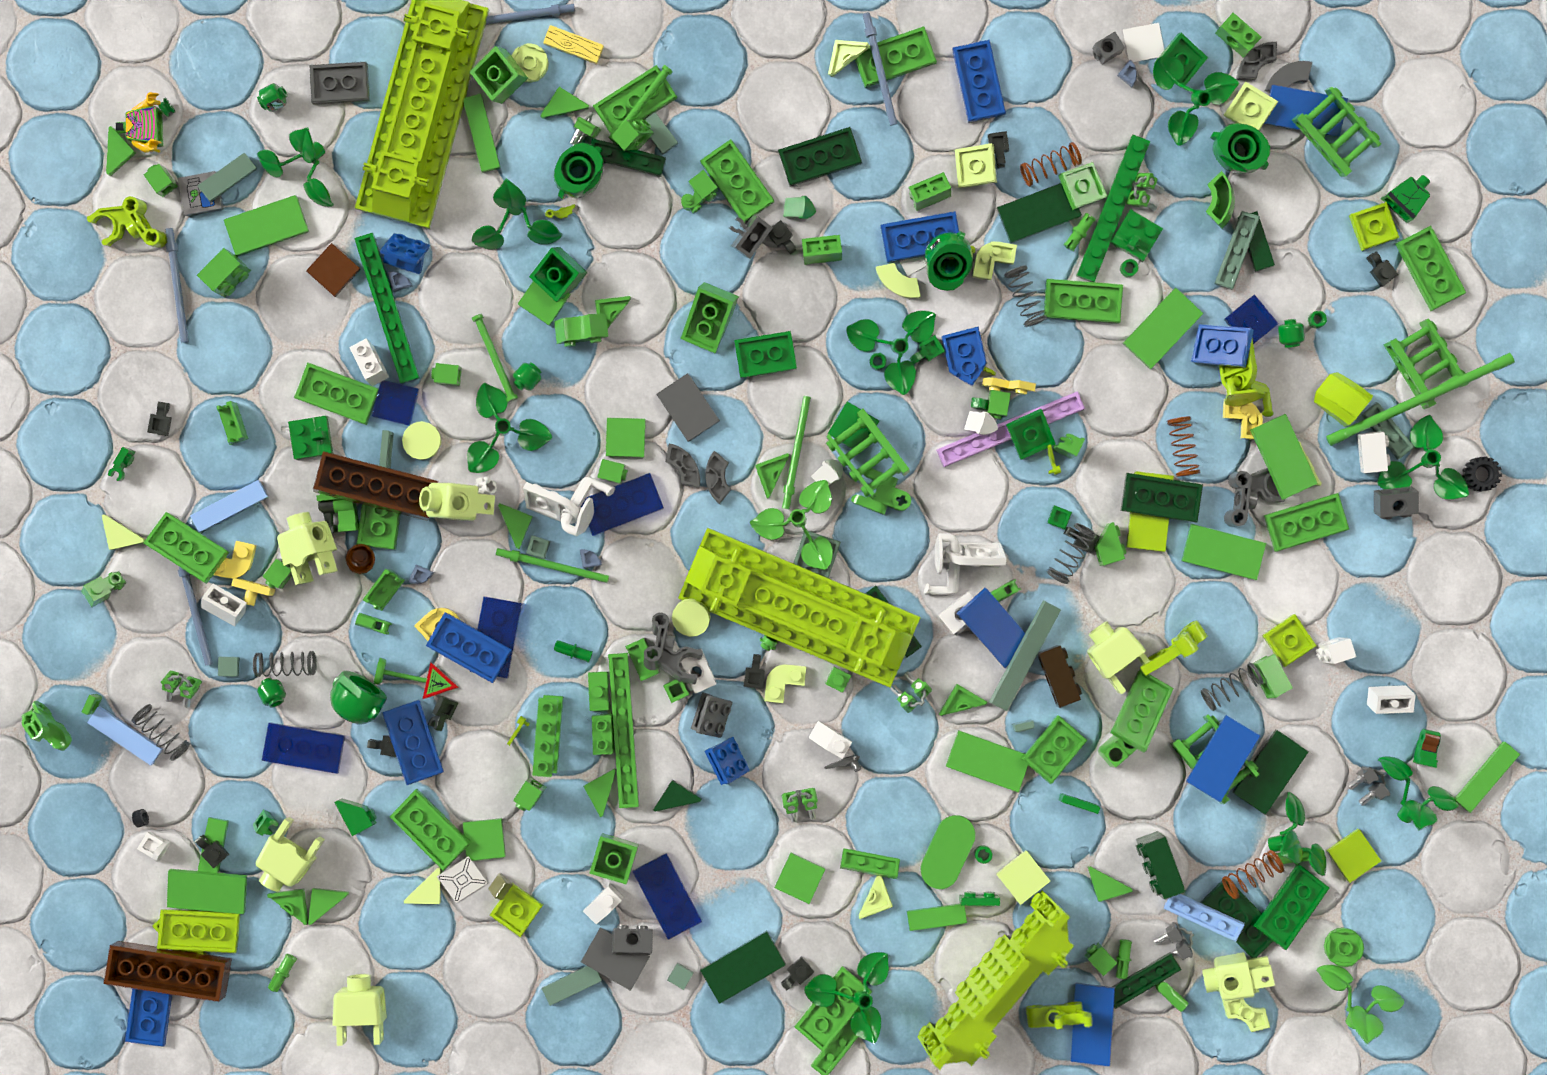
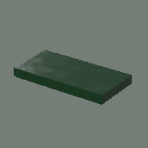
[778,127,862,187]
[996,183,1082,244]
[1120,473,1203,523]
[1232,729,1309,815]
[1199,879,1273,958]
[700,930,786,1004]

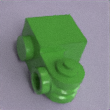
[681,170,718,214]
[81,571,126,607]

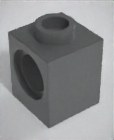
[1092,32,1125,64]

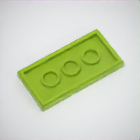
[1126,471,1174,552]
[157,909,240,953]

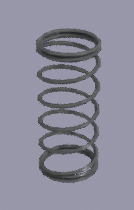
[1004,265,1047,327]
[1047,523,1097,584]
[253,651,317,677]
[1201,662,1263,711]
[131,704,190,761]

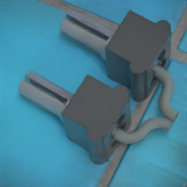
[1347,766,1390,806]
[1153,922,1194,960]

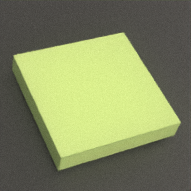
[1223,82,1278,130]
[955,143,997,188]
[996,850,1050,905]

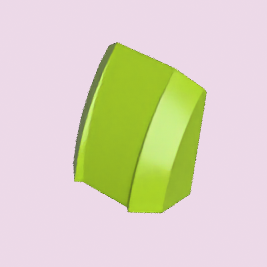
[1314,372,1373,427]

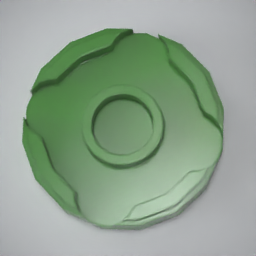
[1324,927,1364,967]

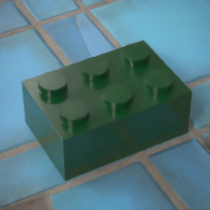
[1135,831,1186,900]

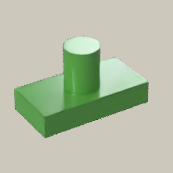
[588,671,609,711]

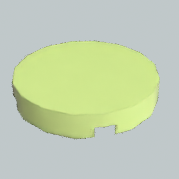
[511,43,549,83]
[402,421,441,460]
[672,599,711,637]

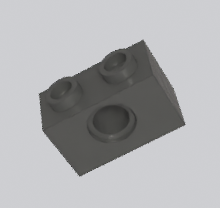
[1374,486,1419,519]
[612,925,653,955]

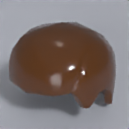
[346,544,375,574]

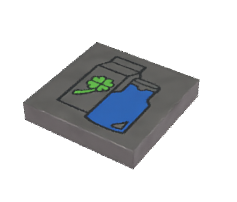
[177,171,224,217]

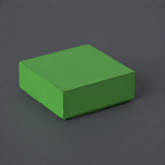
[81,694,102,715]

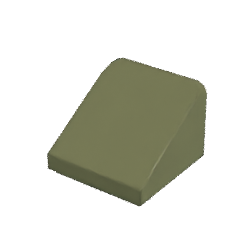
[488,873,513,900]

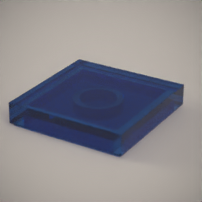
[1224,294,1279,344]
[372,380,420,426]

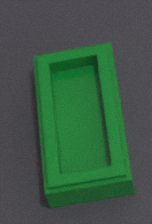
[1059,793,1100,814]

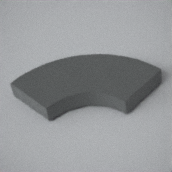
[1236,42,1277,80]
[1265,61,1313,92]
[665,443,700,488]
[706,451,732,504]

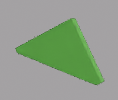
[540,86,589,119]
[106,126,136,176]
[595,296,631,328]
[755,453,789,498]
[498,503,533,549]
[939,684,987,716]
[583,768,616,817]
[1087,866,1133,902]
[267,888,308,925]
[308,888,349,925]

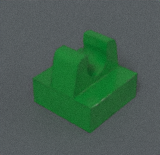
[253,809,278,836]

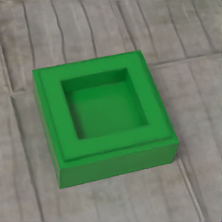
[1047,505,1072,530]

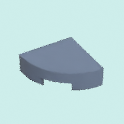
[1117,60,1137,88]
[388,272,412,292]
[580,549,602,568]
[408,565,434,584]

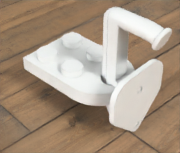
[523,477,615,536]
[924,533,1006,595]

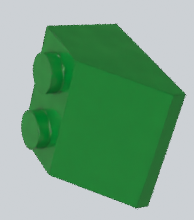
[529,247,588,302]

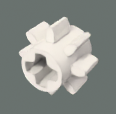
[475,476,497,495]

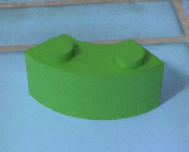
[1206,171,1235,229]
[554,314,608,347]

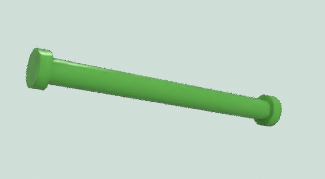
[608,65,673,145]
[472,314,518,402]

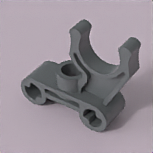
[1224,468,1285,527]
[644,612,703,684]

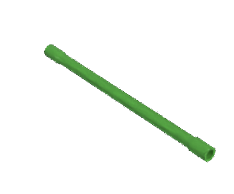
[1326,353,1515,446]

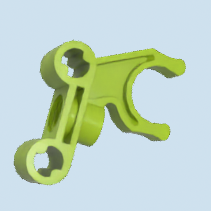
[87,196,167,248]
[1140,620,1208,676]
[1026,1001,1092,1029]

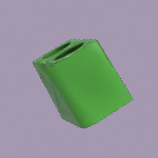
[1098,735,1137,768]

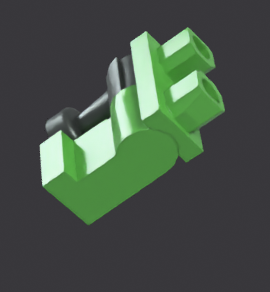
[316,494,359,533]

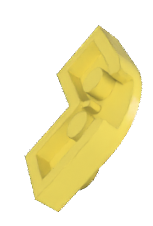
[982,377,1036,395]
[1223,399,1263,440]
[214,541,257,579]

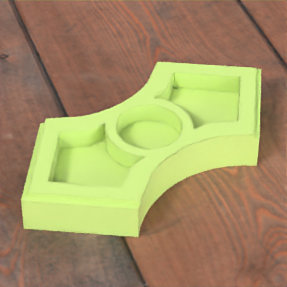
[1221,998,1270,1032]

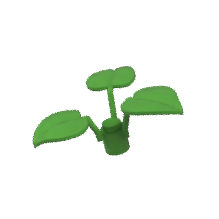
[750,480,833,570]
[1316,965,1404,1044]

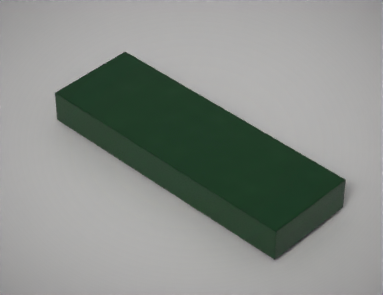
[1238,211,1275,272]

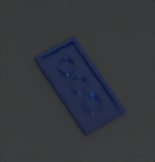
[581,473,664,536]
[470,596,522,679]
[262,722,345,774]
[632,853,702,940]

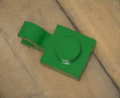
[909,335,945,365]
[108,447,135,482]

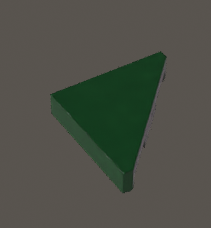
[653,780,702,812]

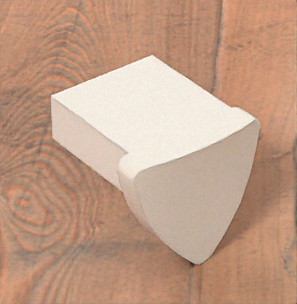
[964,411,998,435]
[811,459,843,485]
[137,831,170,862]

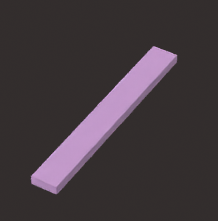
[936,391,1085,467]

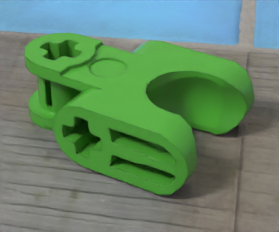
[851,468,911,515]
[21,701,72,751]

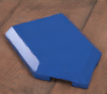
[941,326,987,386]

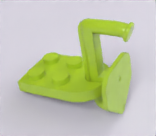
[1219,339,1274,417]

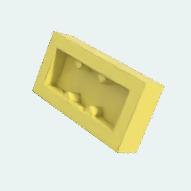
[231,578,276,606]

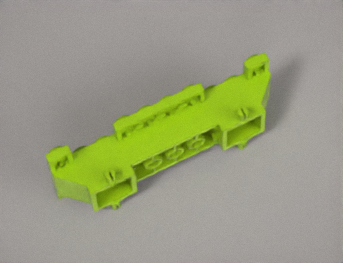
[917,890,1074,1070]

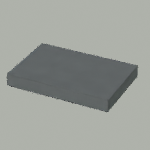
[309,62,370,104]
[656,373,720,442]
[581,928,650,991]

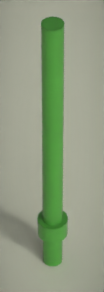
[782,396,811,510]
[496,548,609,583]

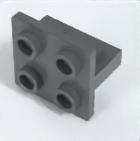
[691,692,732,738]

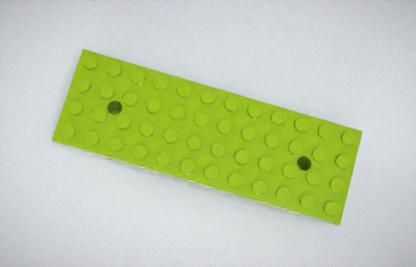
[355,0,489,229]
[678,527,920,688]

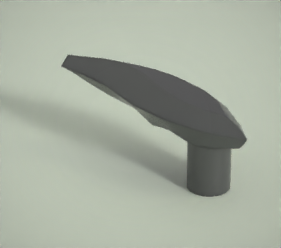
[824,755,862,772]

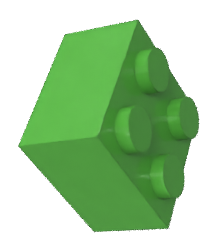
[470,46,528,104]
[197,248,251,297]
[589,833,639,884]

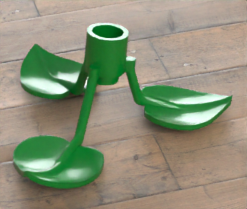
[1153,57,1239,146]
[257,127,334,207]
[471,178,562,250]
[846,311,936,395]
[467,383,552,473]
[1377,415,1469,500]
[1378,756,1459,831]
[1268,792,1327,876]
[804,952,889,1044]

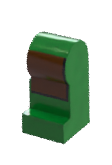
[1413,729,1441,768]

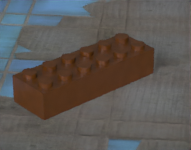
[313,451,439,521]
[104,941,232,1002]

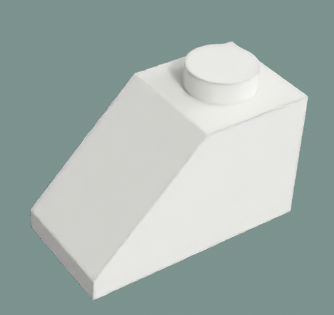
[808,721,852,759]
[583,883,624,924]

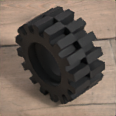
[1462,456,1502,492]

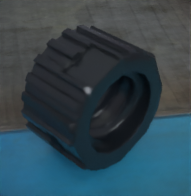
[132,809,149,828]

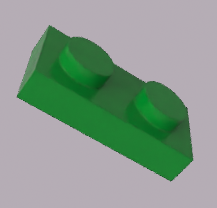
[959,891,1000,906]

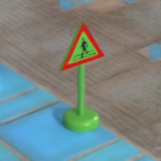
[374,658,458,699]

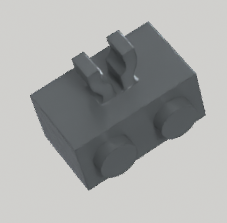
[729,215,773,259]

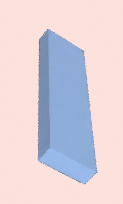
[190,480,268,533]
[87,706,163,766]
[1164,894,1244,942]

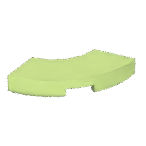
[875,263,921,298]

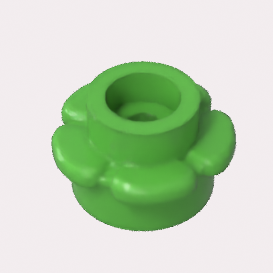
[760,635,778,651]

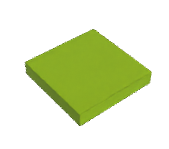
[1349,202,1399,251]
[1262,614,1317,667]
[1326,828,1381,883]
[489,883,543,937]

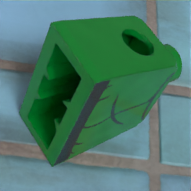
[1381,175,1430,224]

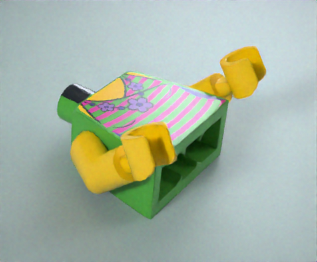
[116,92,163,153]

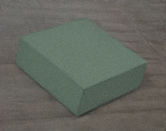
[526,535,551,559]
[218,657,239,676]
[1012,719,1034,732]
[667,962,694,990]

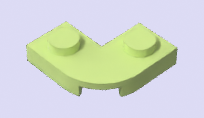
[972,241,1017,280]
[764,664,806,703]

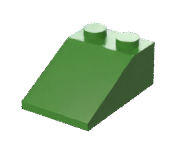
[680,282,739,353]

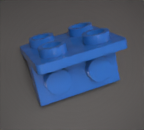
[380,233,430,274]
[704,737,750,785]

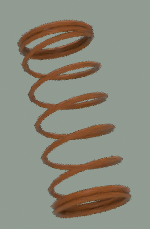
[1020,142,1082,187]
[1166,416,1200,477]
[1222,850,1284,899]

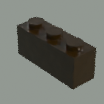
[1037,645,1082,708]

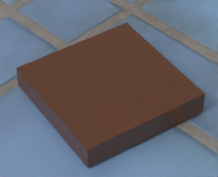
[306,243,361,297]

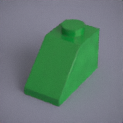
[334,798,377,836]

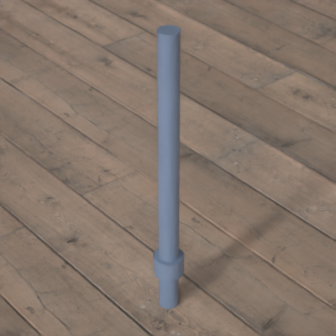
[486,4,575,25]
[862,12,897,126]
[165,228,189,343]
[178,567,213,666]

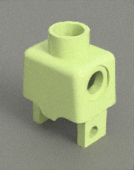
[419,483,495,521]
[277,512,338,585]
[1087,622,1150,694]
[256,817,325,892]
[1202,952,1275,1000]
[333,974,387,1046]

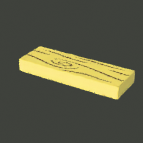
[543,25,604,64]

